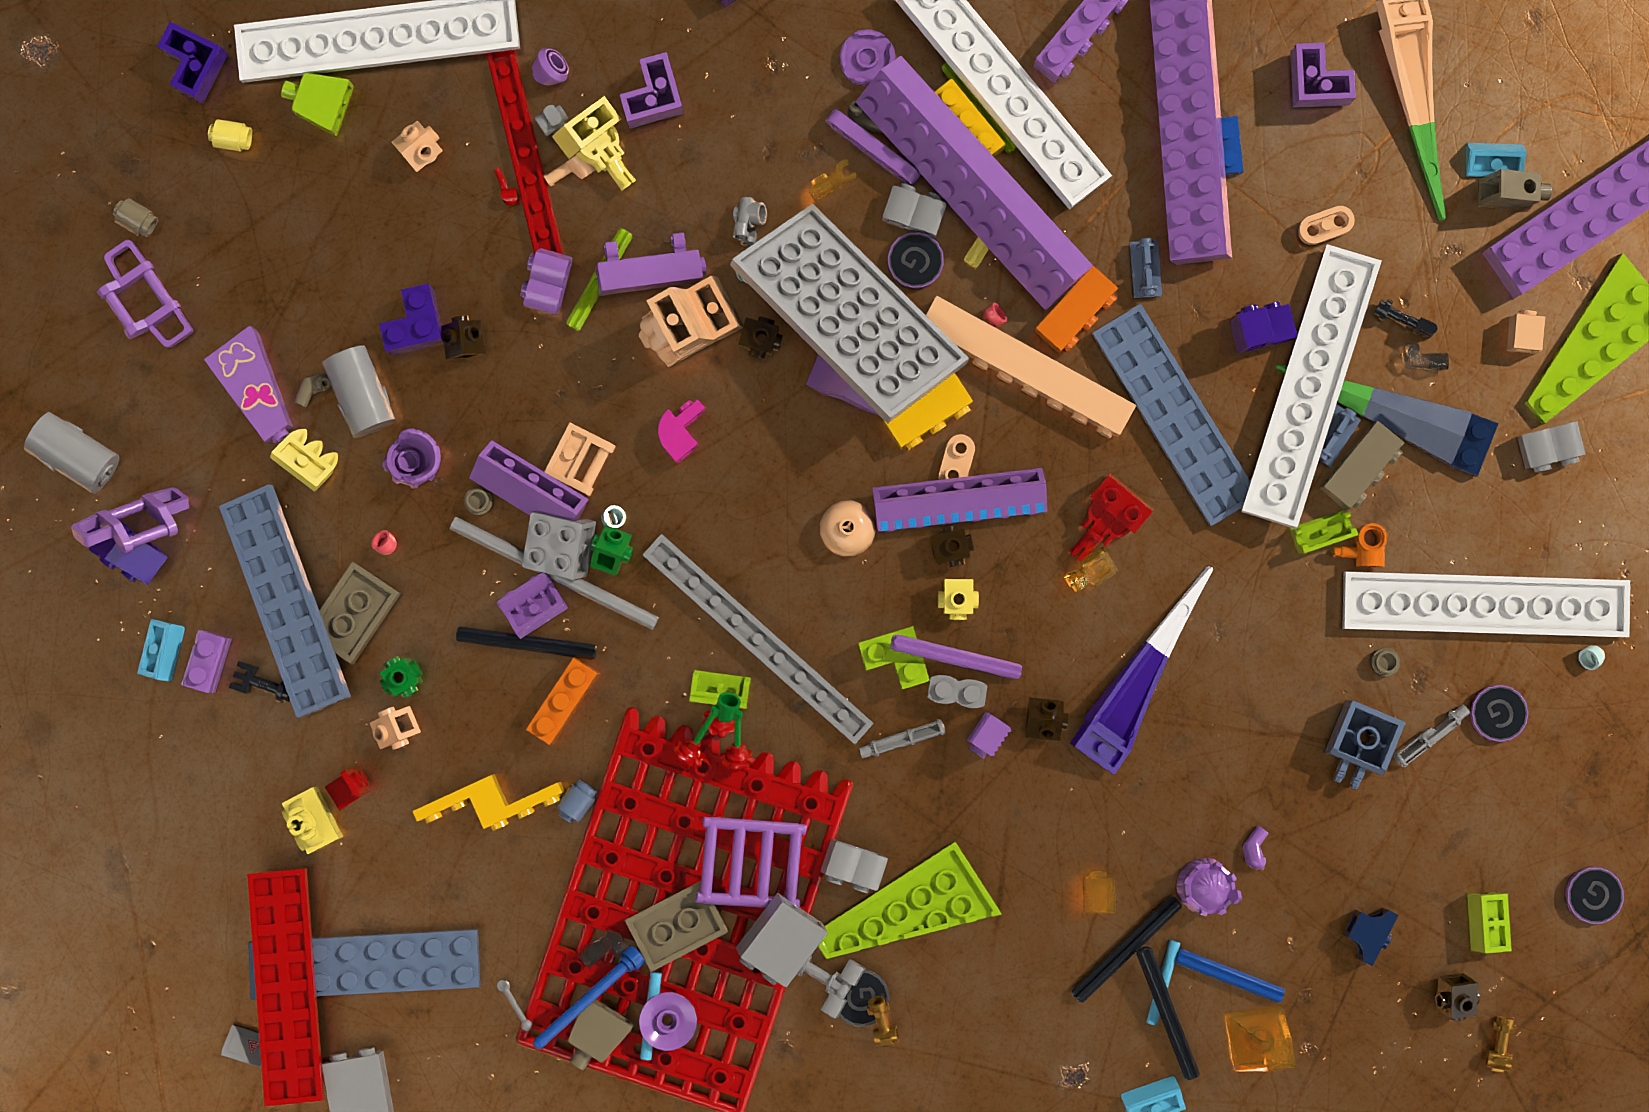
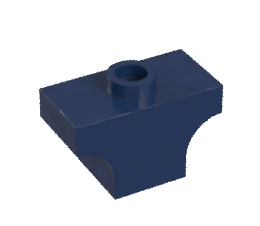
[1343,907,1399,966]

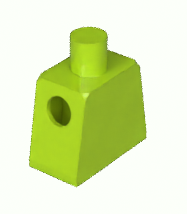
[281,73,354,136]

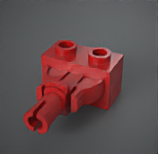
[1069,473,1153,563]

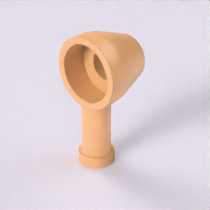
[544,156,596,187]

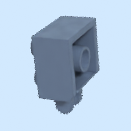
[1325,700,1406,789]

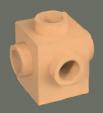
[392,121,443,172]
[370,706,420,750]

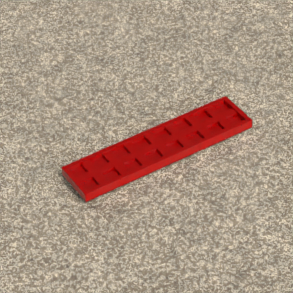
[247,868,324,1106]

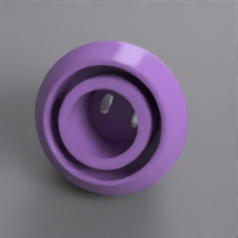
[532,48,568,86]

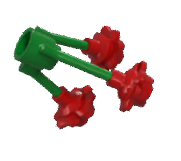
[672,692,755,773]

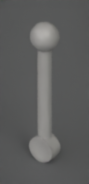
[497,980,532,1031]

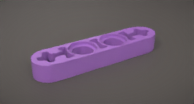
[825,109,921,186]

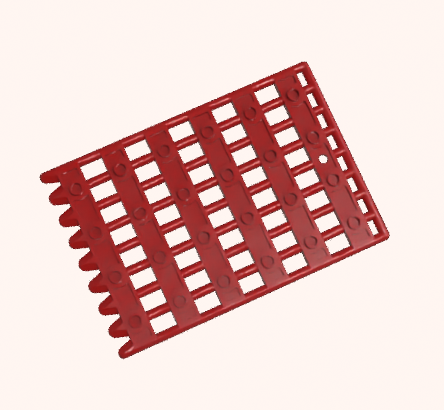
[516,707,853,1112]

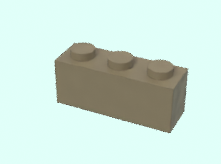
[1319,421,1405,510]

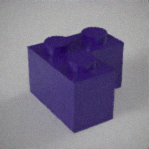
[157,22,228,104]
[379,283,444,355]
[1230,301,1298,354]
[87,519,168,585]

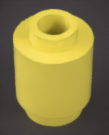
[208,119,252,152]

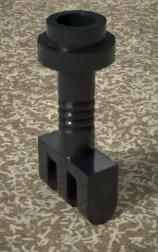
[1374,299,1438,339]
[229,661,290,703]

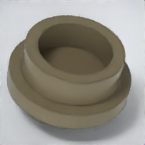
[464,487,493,515]
[1371,648,1400,676]

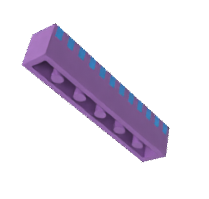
[873,468,1048,532]

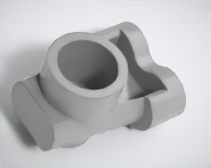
[534,105,569,137]
[733,197,767,247]

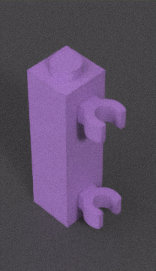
[595,233,706,296]

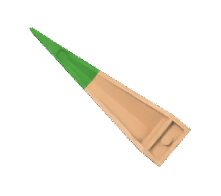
[1375,0,1446,221]

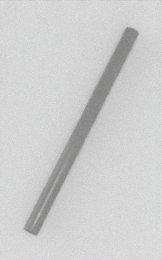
[450,517,659,630]

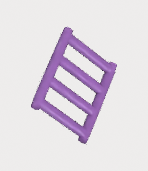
[695,817,807,908]

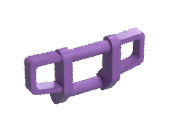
[97,240,193,348]
[71,487,189,555]

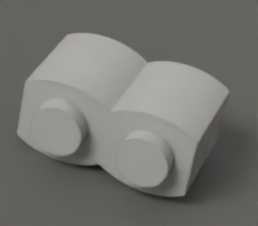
[882,183,947,238]
[1517,421,1586,473]
[926,675,987,708]
[820,839,888,893]

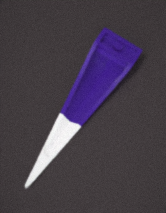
[1070,566,1213,775]

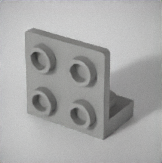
[522,512,596,580]

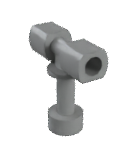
[797,956,866,1019]

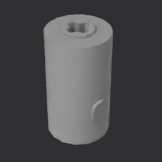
[322,345,396,438]
[24,412,120,494]

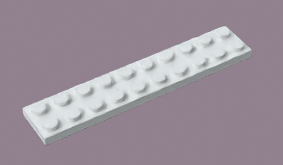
[234,0,520,83]
[895,0,1112,210]
[1241,244,1382,529]
[1342,572,1630,637]

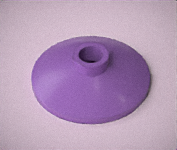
[639,992,697,1051]

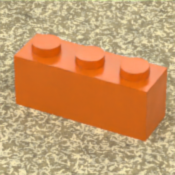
[1034,266,1118,354]
[526,657,600,745]

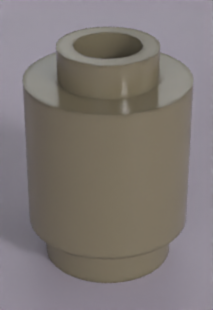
[113,198,158,237]

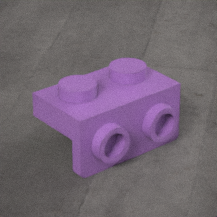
[497,572,568,639]

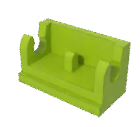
[1290,510,1358,555]
[689,670,751,709]
[1467,892,1512,953]

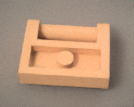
[544,423,616,496]

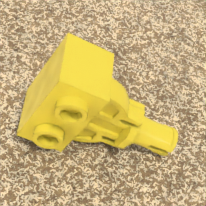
[552,96,636,191]
[282,786,343,854]

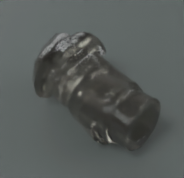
[1402,344,1449,373]
[578,930,627,968]

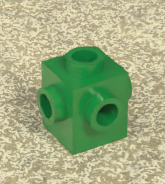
[590,525,633,576]
[379,656,423,699]

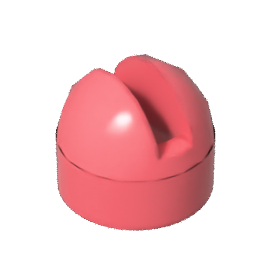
[982,303,1007,328]
[371,530,397,555]

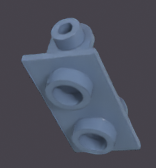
[1130,238,1162,298]
[1319,405,1361,467]

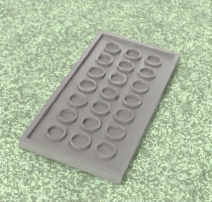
[730,203,969,423]

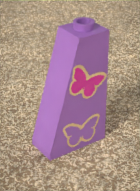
[204,326,293,444]

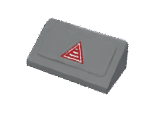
[220,1025,262,1068]

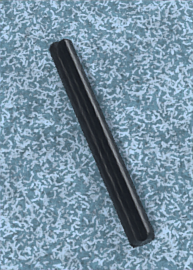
[456,627,597,660]
[1071,895,1182,1003]
[1136,946,1200,1080]

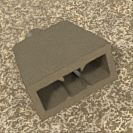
[1478,169,1552,208]
[568,1000,635,1070]

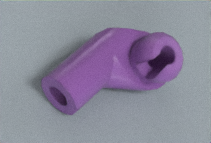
[1243,825,1269,870]

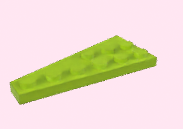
[1525,253,1649,425]
[818,841,1002,959]

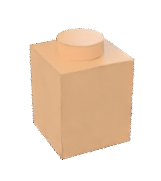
[1507,310,1545,354]

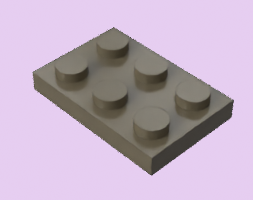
[319,561,401,664]
[625,881,728,972]

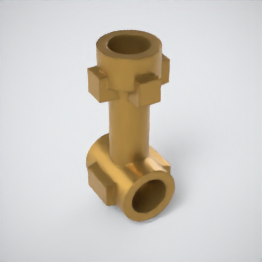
[867,996,899,1047]
[1486,1016,1516,1073]

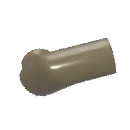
[848,100,883,133]
[294,373,331,407]

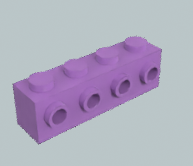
[1033,0,1128,84]
[469,440,589,521]

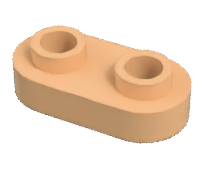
[1298,206,1355,245]
[938,434,975,480]

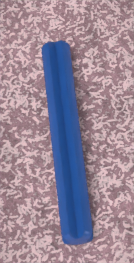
[1175,949,1285,1003]

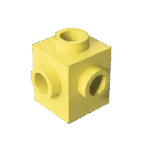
[938,579,979,620]

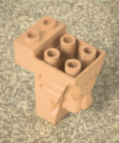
[638,276,743,367]

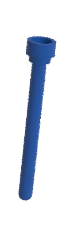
[533,945,645,1049]

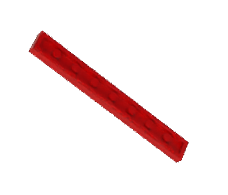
[486,50,564,255]

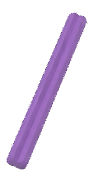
[890,635,1022,679]

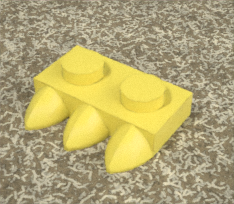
[270,429,338,492]

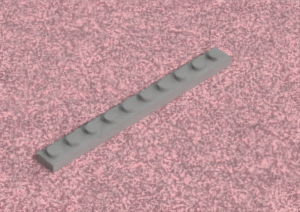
[643,534,874,744]

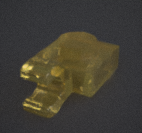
[809,159,856,202]
[1064,547,1119,592]

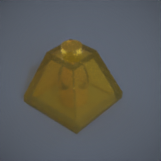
[1225,1005,1296,1071]

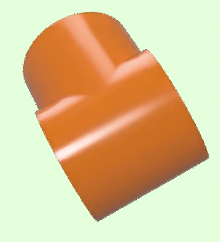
[1332,523,1387,567]

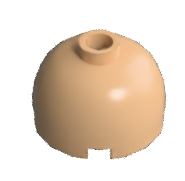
[820,500,876,557]

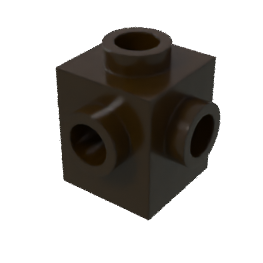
[441,316,486,359]
[738,316,783,359]
[930,525,974,568]
[1026,698,1069,741]
[1435,973,1480,1021]

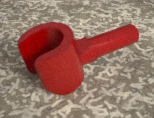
[494,168,519,205]

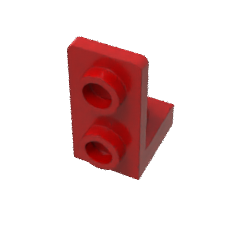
[325,768,370,811]

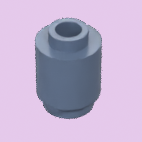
[557,779,597,824]

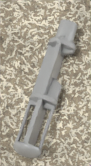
[1394,704,1470,767]
[859,719,945,759]

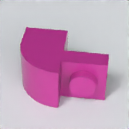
[658,399,706,464]

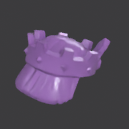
[382,428,441,489]
[1176,858,1242,916]

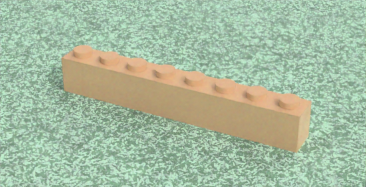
[926,296,1136,439]

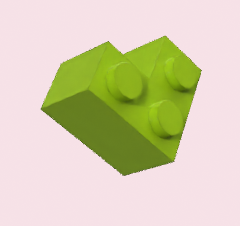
[858,626,930,689]

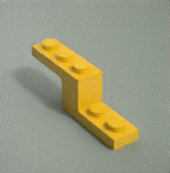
[413,774,565,831]

